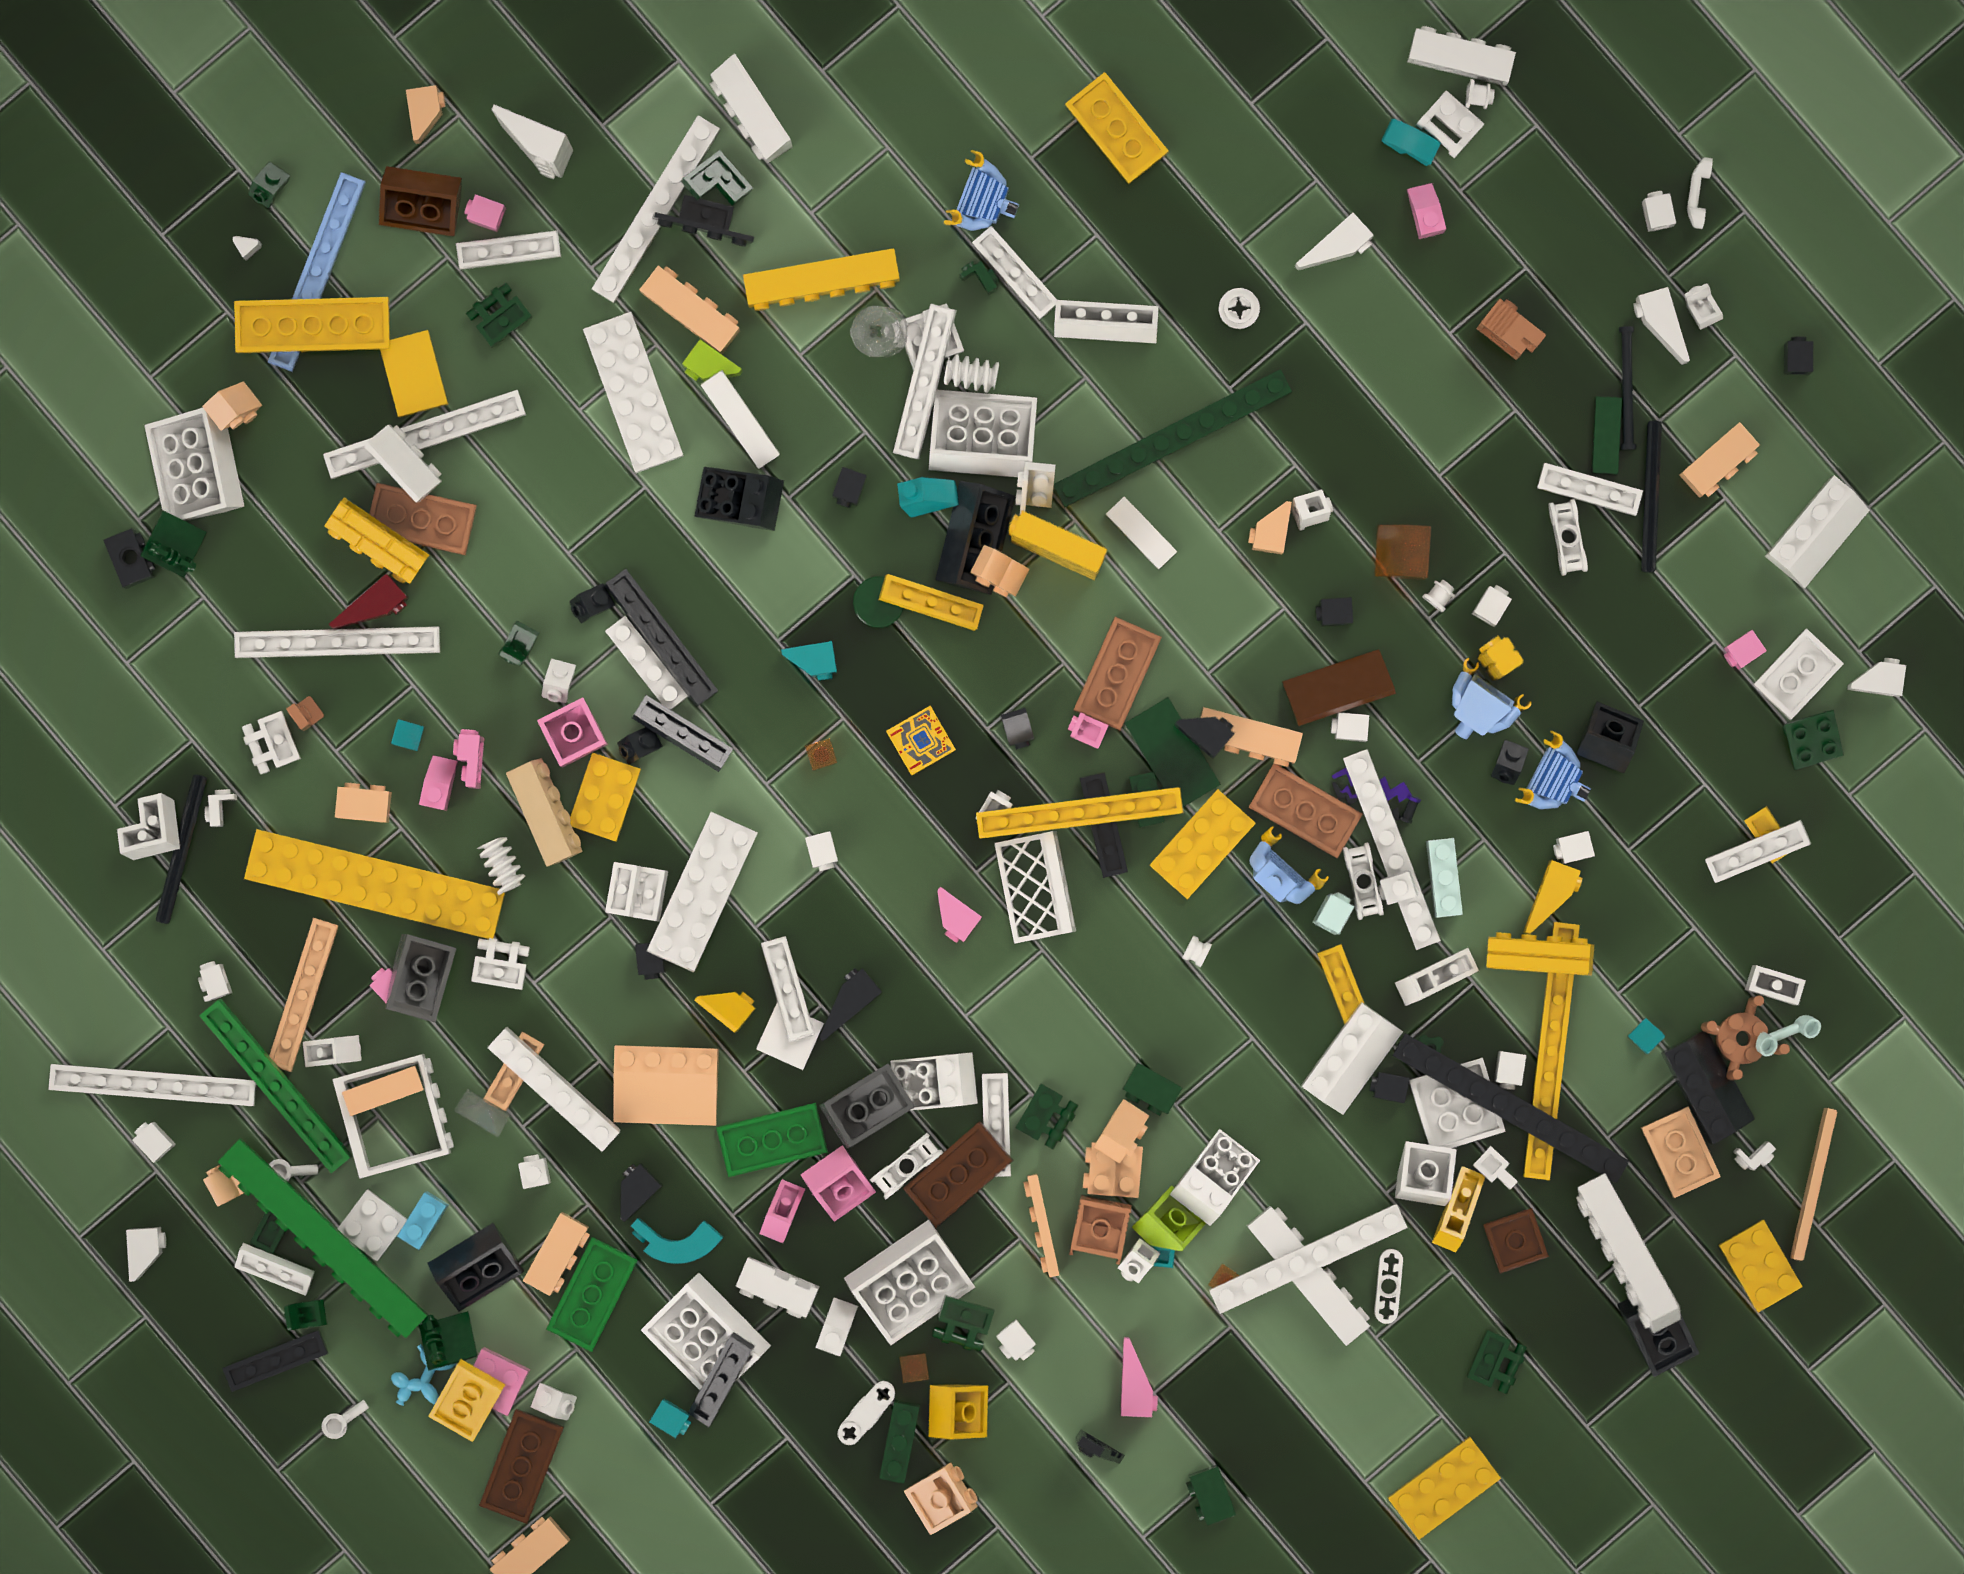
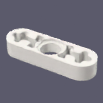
[1374,1249,1403,1324]

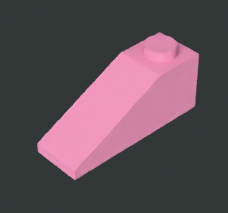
[1120,1337,1158,1417]

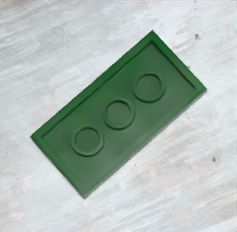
[716,1103,828,1177]
[546,1237,638,1352]

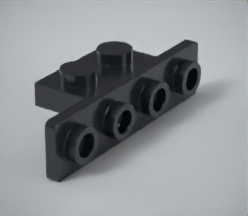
[652,195,754,247]

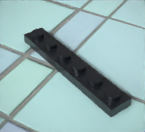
[604,569,718,707]

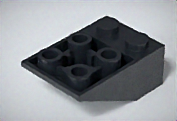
[694,467,784,531]

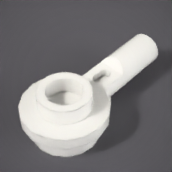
[269,1159,318,1182]
[322,1399,369,1439]

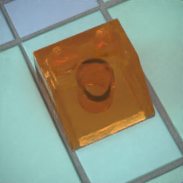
[1375,525,1431,580]

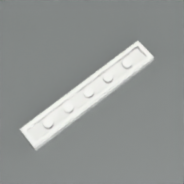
[893,304,957,459]

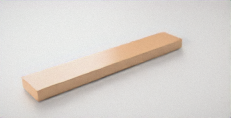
[269,918,339,1072]
[1790,1108,1837,1261]

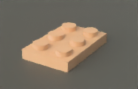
[1641,1106,1721,1198]

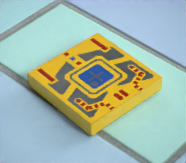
[886,706,956,776]

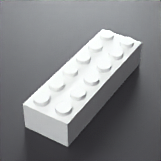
[1576,1174,1681,1333]

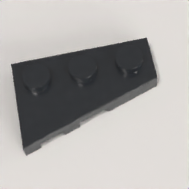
[1076,1429,1125,1464]

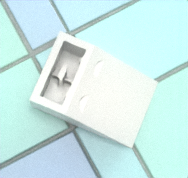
[890,1052,978,1110]
[1170,1129,1260,1226]

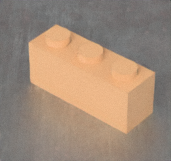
[1680,422,1760,498]
[523,1212,590,1296]
[490,1516,570,1574]

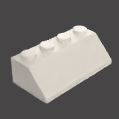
[710,54,792,163]
[1765,475,1870,589]
[1301,1002,1403,1114]

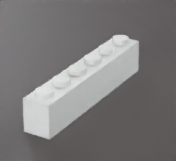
[488,1027,621,1151]
[1246,1206,1370,1346]

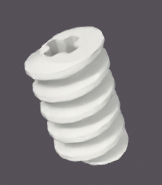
[944,354,999,393]
[477,837,525,895]

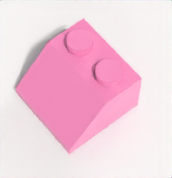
[801,1145,876,1222]
[474,1347,530,1416]

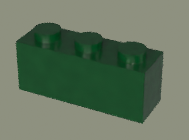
[879,1400,920,1484]

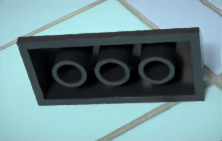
[935,481,1016,595]
[1661,1031,1755,1144]

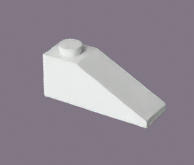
[1295,213,1373,270]
[1633,287,1690,365]
[1395,948,1479,1006]

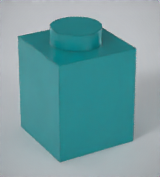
[650,1398,691,1438]

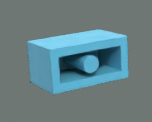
[397,1191,449,1250]

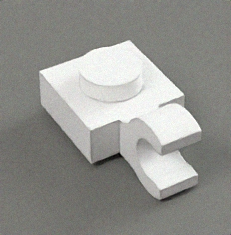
[1473,1146,1518,1190]

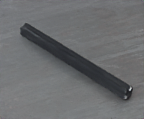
[1641,420,1662,573]
[156,774,207,924]

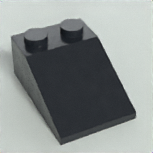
[1617,1298,1699,1377]

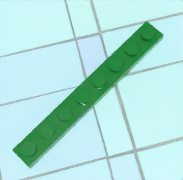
[199,998,352,1173]

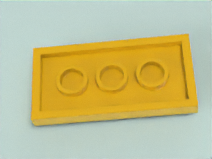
[1065,72,1169,184]
[1149,789,1256,899]
[1387,1436,1501,1540]

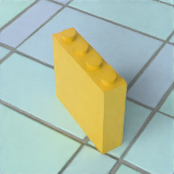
[1008,511,1107,581]

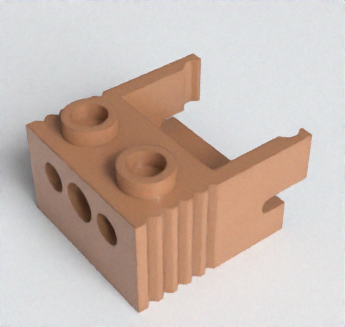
[1476,299,1546,360]
[1069,1195,1132,1265]

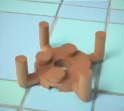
[1701,996,1790,1080]

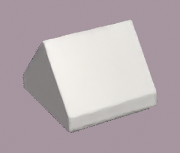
[233,236,262,261]

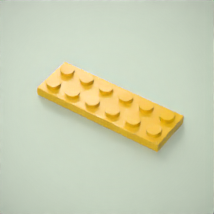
[234,297,390,353]

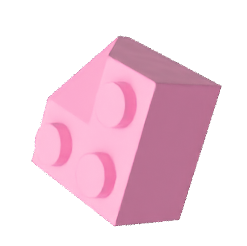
[537,698,608,767]

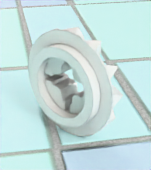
[1219,288,1260,329]

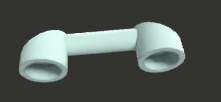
[1756,1015,1821,1056]

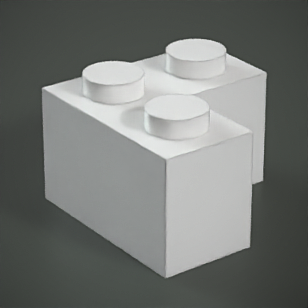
[117,793,180,860]

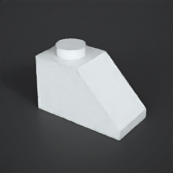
[1847,658,1906,697]
[303,1035,361,1067]
[126,1227,166,1282]
[816,1297,858,1356]

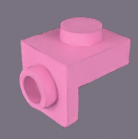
[1068,713,1109,749]

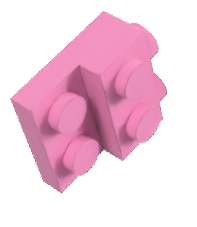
[453,729,484,789]

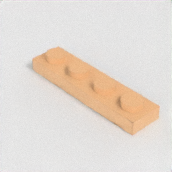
[1023,1174,1059,1278]

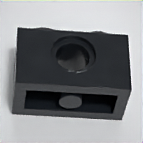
[103,528,156,589]

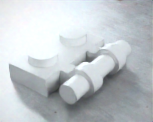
[242,711,301,775]
[471,938,530,990]

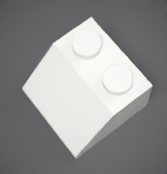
[1395,1141,1457,1206]

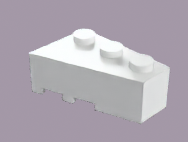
[736,1257,820,1318]

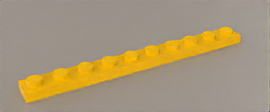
[1523,922,1580,1180]

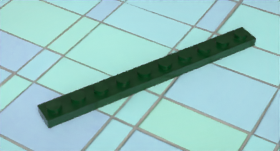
[1053,369,1292,508]

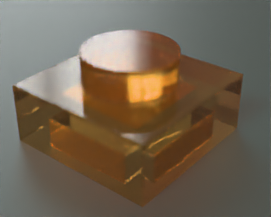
[805,738,837,771]
[1208,1263,1240,1288]
[900,1353,929,1383]

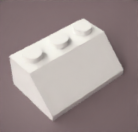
[364,424,442,503]

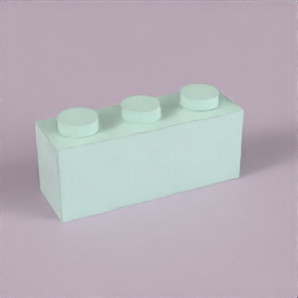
[1426,838,1463,918]
[1312,893,1354,935]

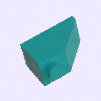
[897,477,959,518]
[781,641,837,681]

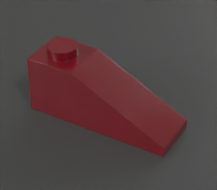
[329,574,409,629]

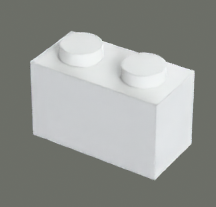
[1745,965,1806,1005]

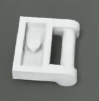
[1416,90,1484,158]

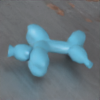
[391,1344,456,1406]

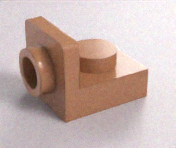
[286,696,324,731]

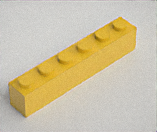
[743,248,900,311]

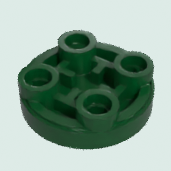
[853,576,904,628]

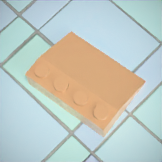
[614,1045,719,1126]

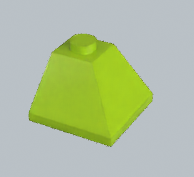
[1132,1185,1206,1251]

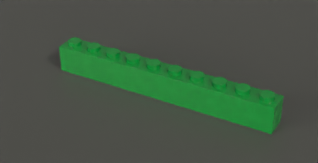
[218,1138,427,1338]

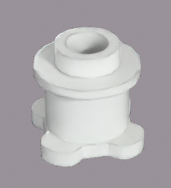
[1465,79,1495,109]
[1422,580,1455,612]

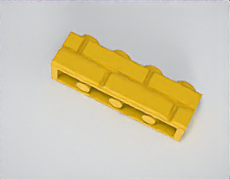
[325,497,429,584]
[1477,636,1523,681]
[1486,932,1594,976]

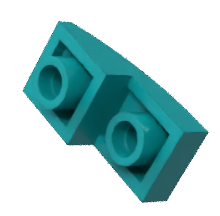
[1381,119,1441,166]

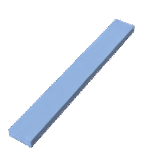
[268,172,366,372]

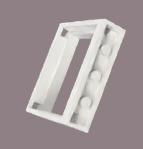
[333,1054,454,1179]

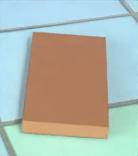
[370,483,477,556]
[1074,617,1162,731]
[1248,763,1363,858]

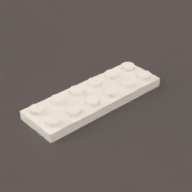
[583,312,684,473]
[647,812,758,972]

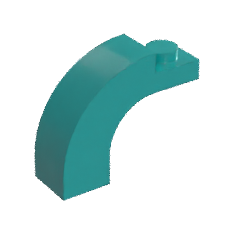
[631,1218,723,1264]

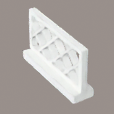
[995,831,1076,944]

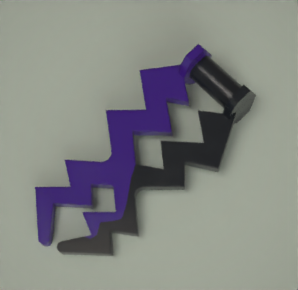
[1332,768,1421,824]

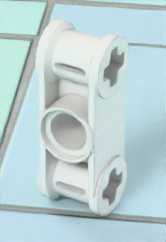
[1549,499,1588,576]
[1343,842,1384,920]
[870,1133,944,1199]
[838,1381,895,1445]

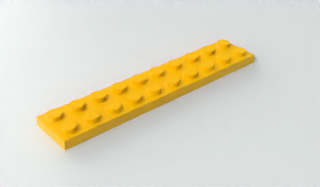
[244,829,505,939]

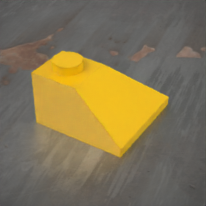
[694,992,756,1032]

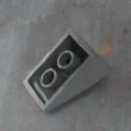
[385,934,456,1022]
[819,1063,915,1149]

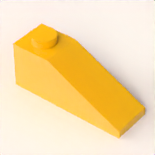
[1523,860,1583,934]
[1432,1166,1485,1252]

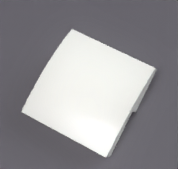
[896,303,964,370]
[605,862,668,922]

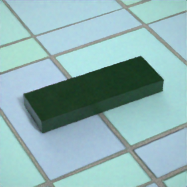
[1592,396,1622,475]

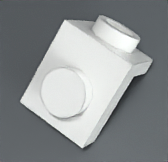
[1685,283,1723,330]
[542,659,576,703]
[205,789,237,827]
[975,790,1013,819]
[1378,871,1418,905]
[1733,1141,1776,1171]
[531,1383,577,1420]

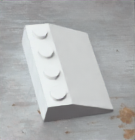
[492,105,573,179]
[929,390,1037,477]
[144,408,244,521]
[844,1220,975,1345]
[641,1273,771,1390]

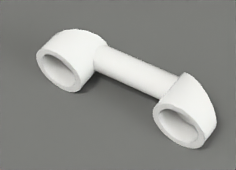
[1687,157,1713,229]

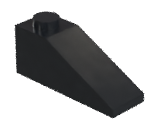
[819,968,882,1041]

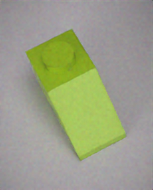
[682,339,743,381]

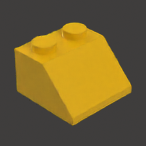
[929,1384,988,1439]

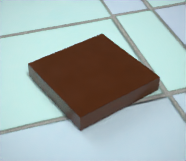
[1483,1208,1549,1273]

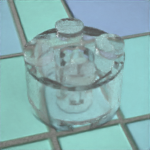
[850,306,908,358]

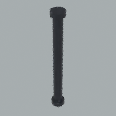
[1619,326,1637,450]

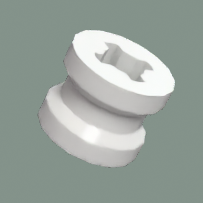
[1182,935,1212,967]

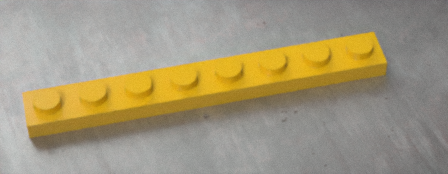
[976,787,1183,839]

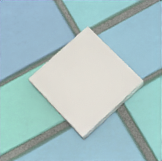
[756,1002,824,1070]

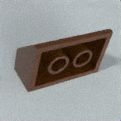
[379,166,462,237]

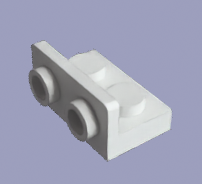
[1015,462,1055,514]

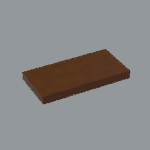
[1282,649,1396,726]
[903,1121,1014,1228]
[479,1409,564,1524]

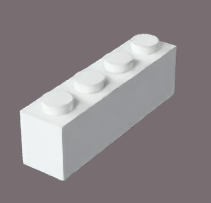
[1407,26,1516,86]
[1054,300,1159,343]

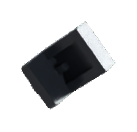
[569,583,615,623]
[617,727,663,765]
[1491,740,1529,785]

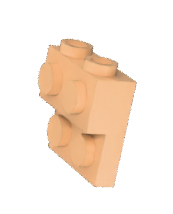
[1083,1142,1143,1198]
[904,1462,977,1535]

